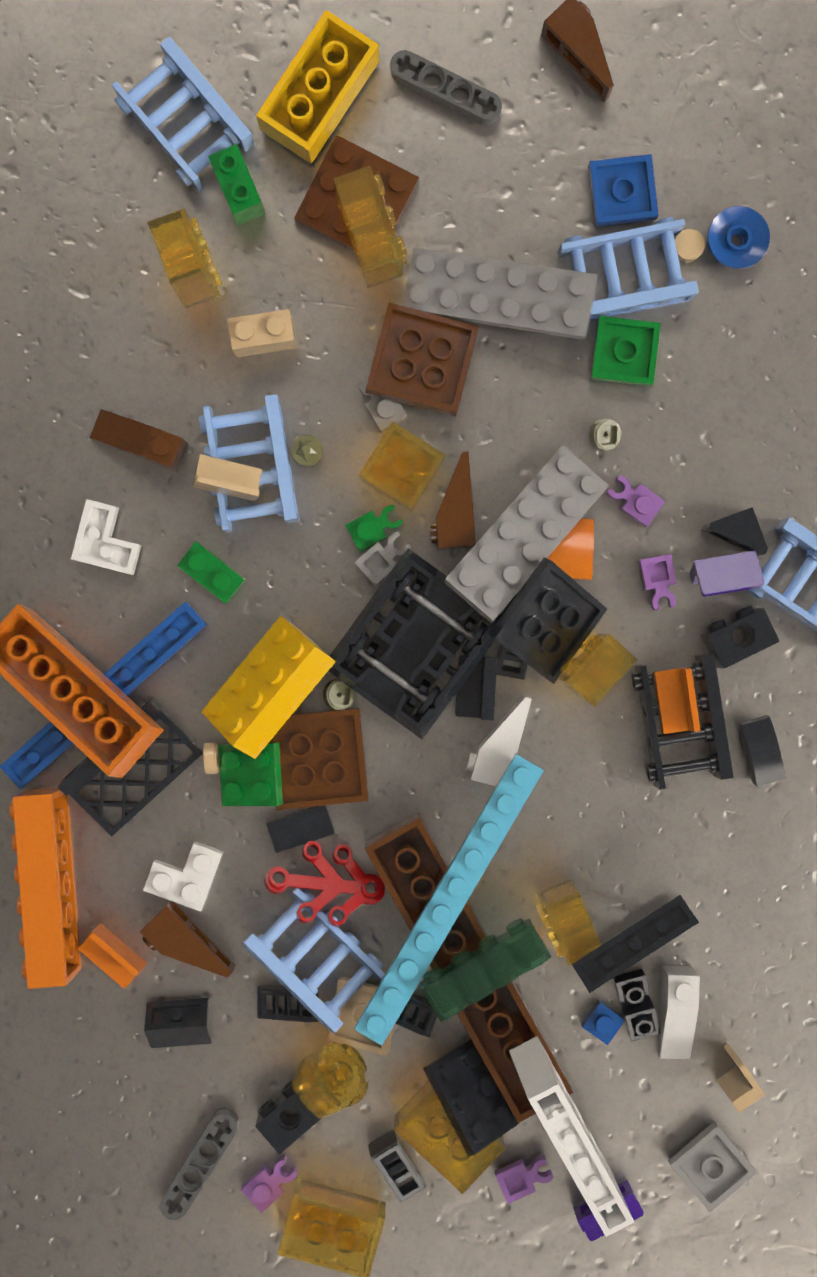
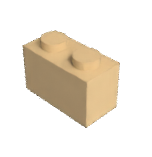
[227,309,297,358]

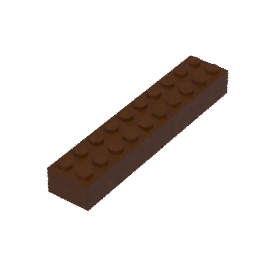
[364,812,573,1123]

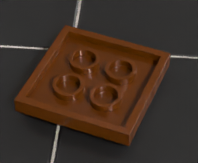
[294,135,419,263]
[365,302,479,417]
[270,708,369,810]

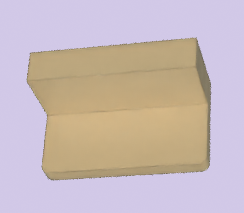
[192,454,262,501]
[716,1044,765,1113]

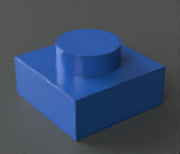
[581,999,625,1045]

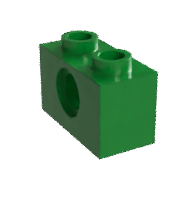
[208,144,266,226]

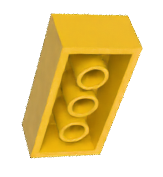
[256,10,380,164]
[201,616,336,759]

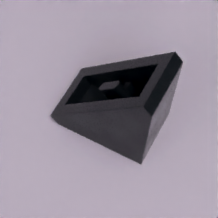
[701,507,768,556]

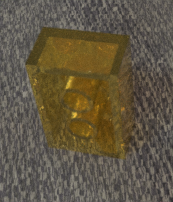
[333,166,407,288]
[147,208,223,309]
[394,1080,506,1194]
[277,1178,386,1277]

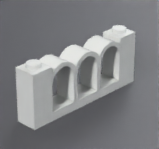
[509,1036,634,1237]

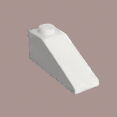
[466,696,532,786]
[658,965,700,1059]

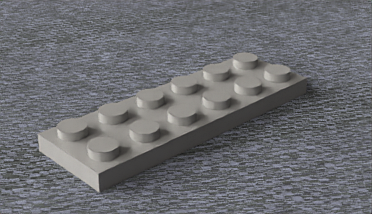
[402,247,598,340]
[443,445,609,623]

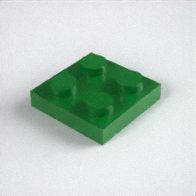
[590,315,661,387]
[218,742,283,806]

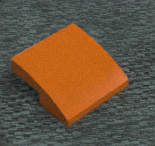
[547,518,594,580]

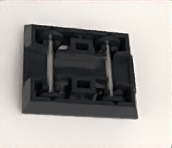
[328,548,501,740]

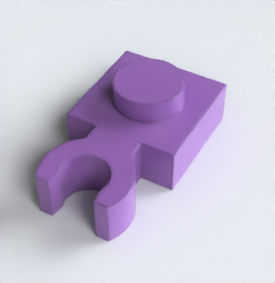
[606,476,665,527]
[638,554,677,611]
[241,1155,298,1213]
[494,1155,554,1204]

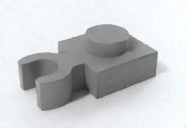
[358,381,407,433]
[355,532,411,586]

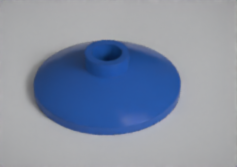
[707,206,770,269]

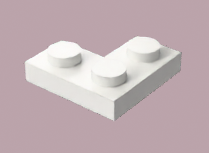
[71,499,141,575]
[143,841,224,912]

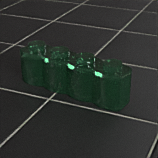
[420,918,552,1022]

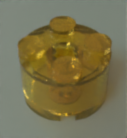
[292,1042,368,1118]

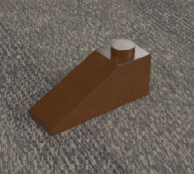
[541,0,614,102]
[90,409,188,472]
[430,451,476,550]
[140,901,236,978]

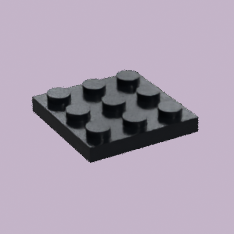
[488,557,607,684]

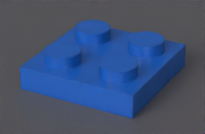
[588,154,659,227]

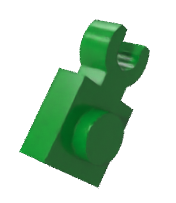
[345,505,403,553]

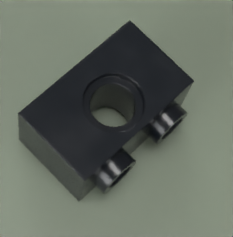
[700,605,780,669]
[255,1075,329,1155]

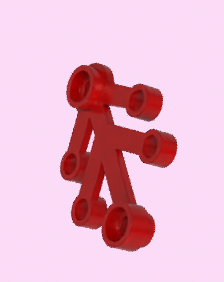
[264,841,385,927]

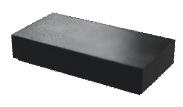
[266,805,335,853]

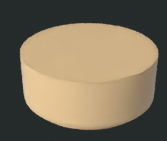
[675,229,705,263]
[203,742,220,774]

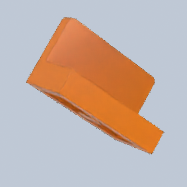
[652,667,700,734]
[78,923,147,989]

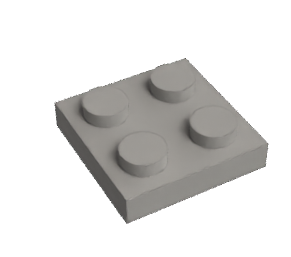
[668,1121,757,1212]

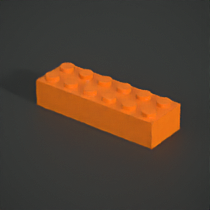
[0,604,164,778]
[9,787,82,989]

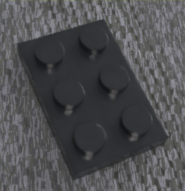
[423,1039,520,1157]

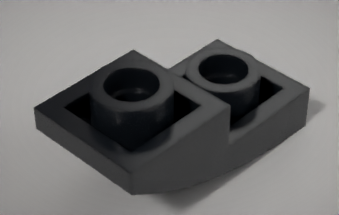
[739,715,786,787]
[613,969,661,1042]

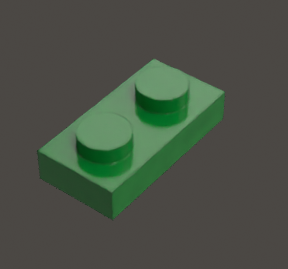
[177,541,246,604]

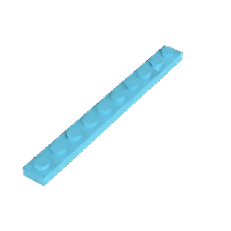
[354,753,544,1045]

